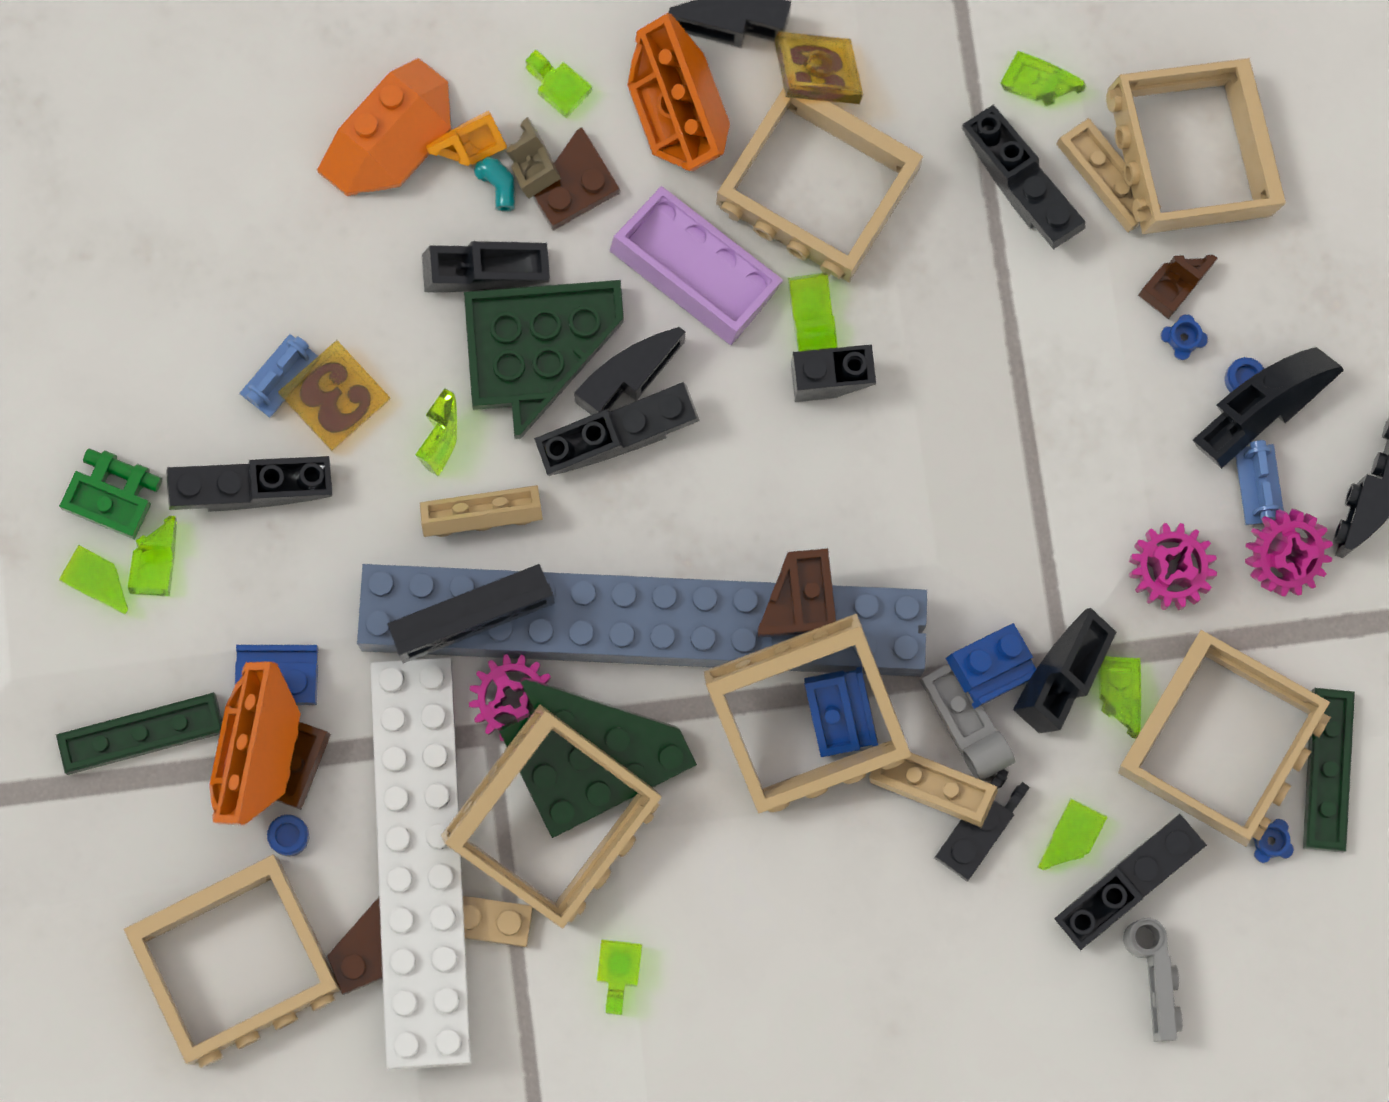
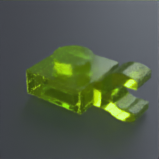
[525,49,592,118]
[597,939,642,1015]

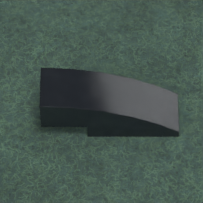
[668,0,792,48]
[422,241,550,292]
[574,327,686,415]
[1013,608,1117,733]

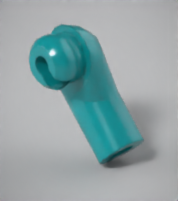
[474,157,515,211]

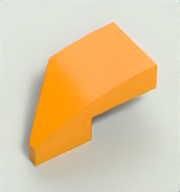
[426,110,507,167]

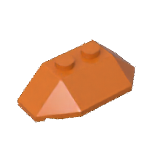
[627,13,730,172]
[317,58,451,196]
[209,662,301,825]

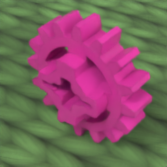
[1245,509,1333,597]
[1129,523,1217,610]
[469,654,551,741]

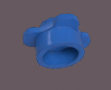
[1161,314,1208,360]
[1252,819,1294,863]

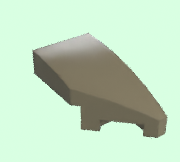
[506,117,561,199]

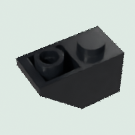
[791,344,876,402]

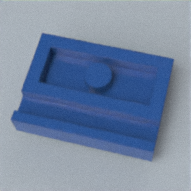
[945,623,1036,709]
[235,645,318,705]
[804,667,878,757]

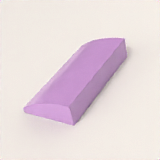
[610,186,783,345]

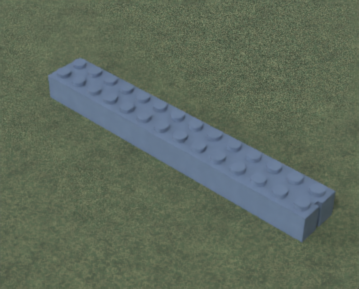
[357,564,927,677]

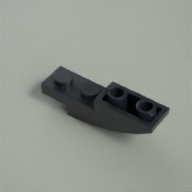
[962,104,1086,250]
[1193,347,1344,469]
[534,382,700,476]
[1333,417,1389,558]
[166,456,332,512]
[1054,813,1207,951]

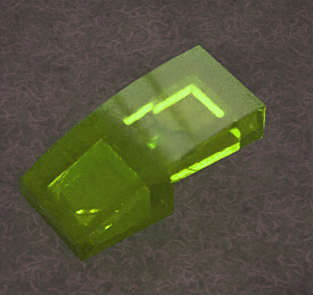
[788,273,838,351]

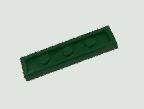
[1303,688,1355,853]
[56,692,222,775]

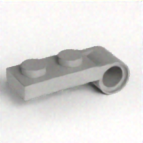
[920,664,1015,780]
[1123,918,1182,1042]

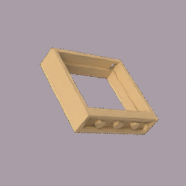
[1106,58,1286,234]
[716,78,923,282]
[704,614,911,814]
[1118,630,1331,847]
[441,704,662,929]
[123,855,340,1068]

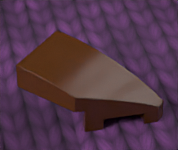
[1138,255,1218,319]

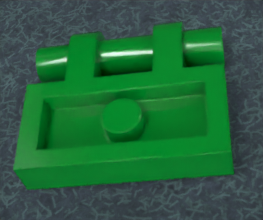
[59,448,162,540]

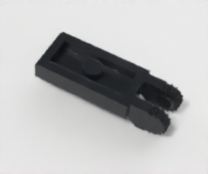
[934,769,1030,881]

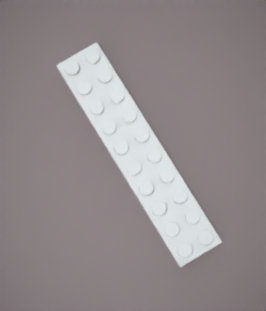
[370,658,471,1070]

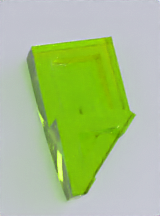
[1000,51,1086,107]
[415,388,457,476]
[128,516,177,596]
[58,545,128,615]
[1098,656,1141,738]
[1037,797,1107,870]

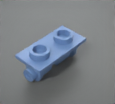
[239,334,321,418]
[1235,440,1284,525]

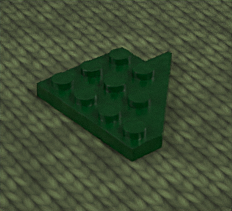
[464,280,624,439]
[498,677,697,838]

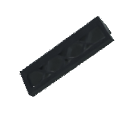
[387,564,555,663]

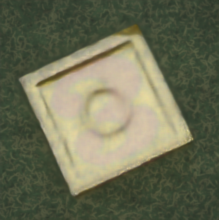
[774,31,863,104]
[278,340,390,452]

